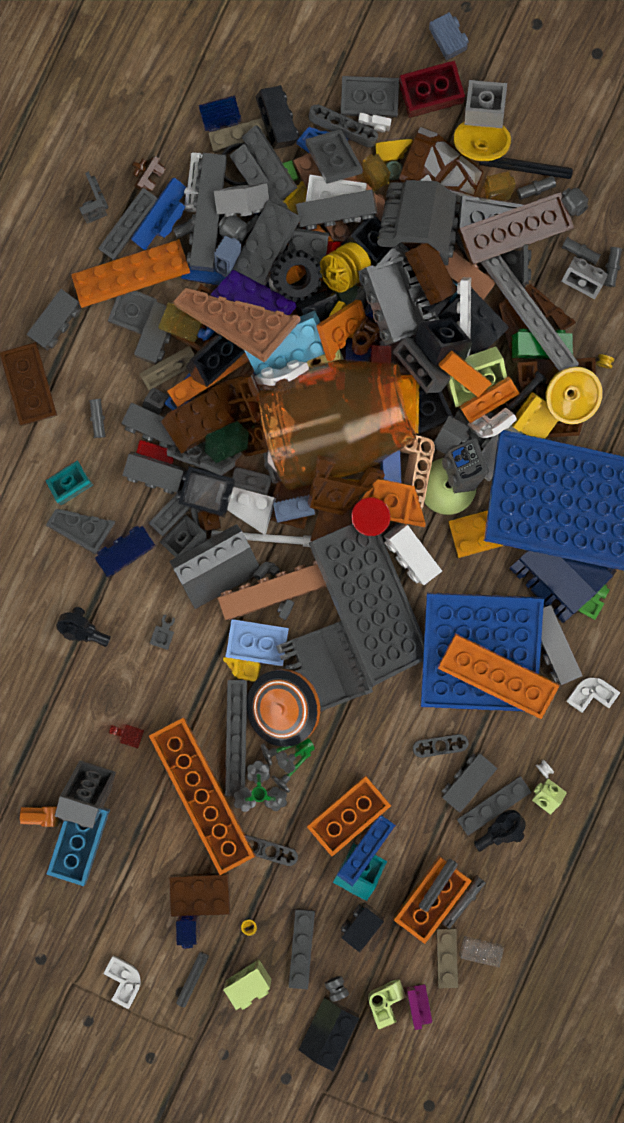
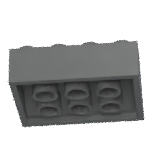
[169,524,259,609]

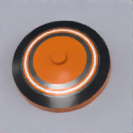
[246,669,320,747]

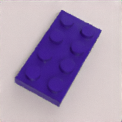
[210,269,296,315]

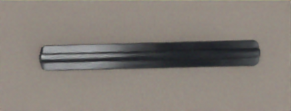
[479,157,573,179]

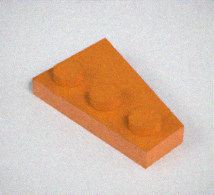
[316,300,366,361]

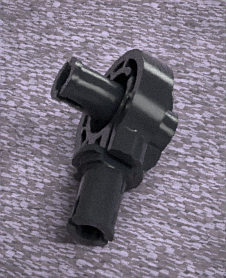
[56,607,111,647]
[474,810,526,852]

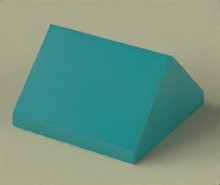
[45,460,93,506]

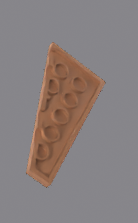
[173,288,301,363]

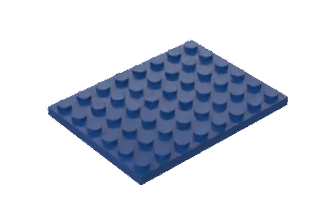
[484,430,624,571]

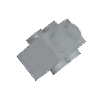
[561,257,608,299]

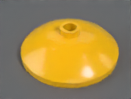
[454,122,511,161]
[546,366,602,424]

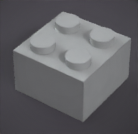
[465,80,507,128]
[214,183,269,217]

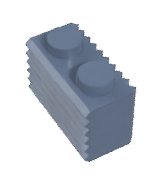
[429,12,469,61]
[214,236,241,277]
[273,495,315,523]

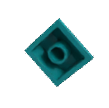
[333,843,387,901]

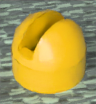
[241,920,257,936]

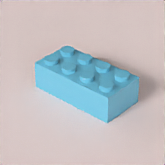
[244,311,325,375]

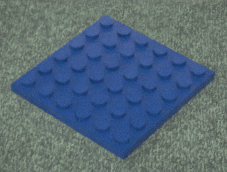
[421,592,544,711]

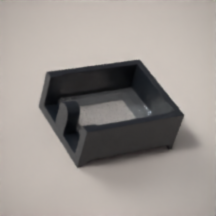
[177,466,235,518]

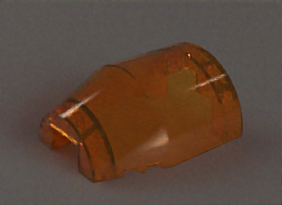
[259,359,416,491]

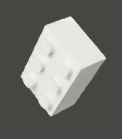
[384,523,442,585]

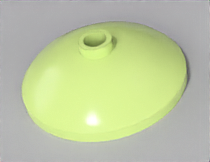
[424,458,476,515]

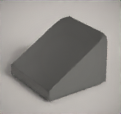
[142,388,169,415]

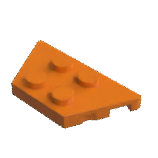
[361,479,426,527]

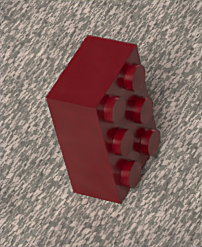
[399,60,465,118]

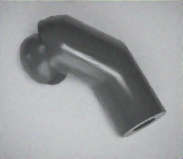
[253,562,280,580]

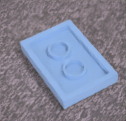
[226,619,289,666]

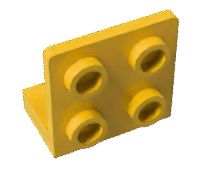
[512,392,559,439]

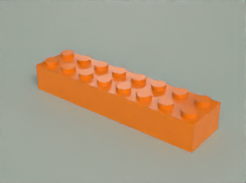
[149,718,256,875]

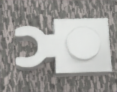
[358,113,392,133]

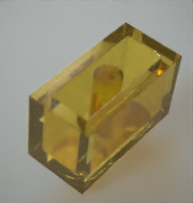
[361,154,391,192]
[483,171,516,201]

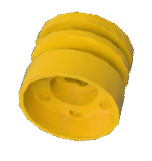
[320,242,371,293]

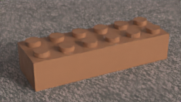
[218,561,327,621]

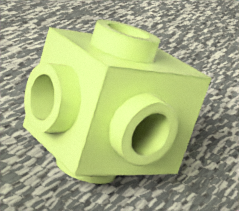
[532,779,567,814]

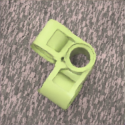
[368,979,407,1029]

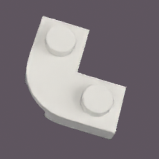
[255,360,309,386]
[467,408,517,438]
[566,678,620,713]
[103,955,141,1009]

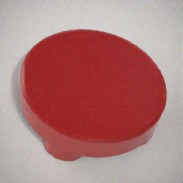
[351,497,391,536]

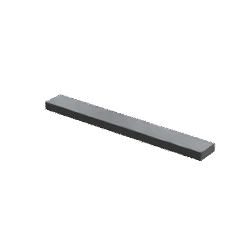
[481,256,579,371]

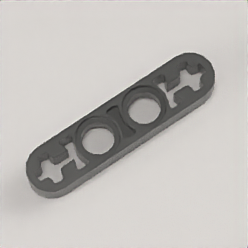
[308,105,378,147]
[245,834,298,866]

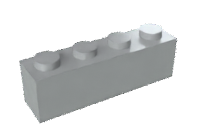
[541,605,583,685]

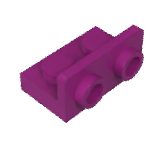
[406,984,432,1030]

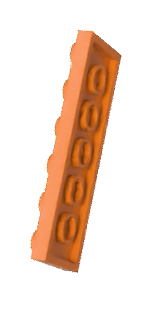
[71,239,190,308]
[438,633,559,719]

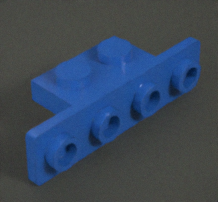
[131,178,186,250]

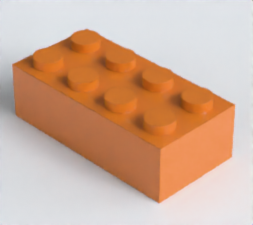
[307,775,391,857]
[393,855,472,944]

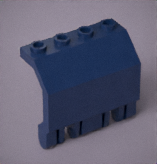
[509,550,617,623]

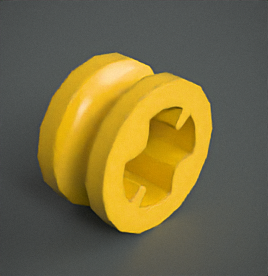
[596,354,615,369]

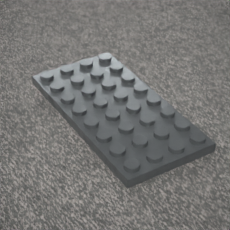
[309,523,424,687]

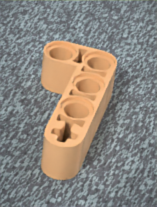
[394,434,435,509]

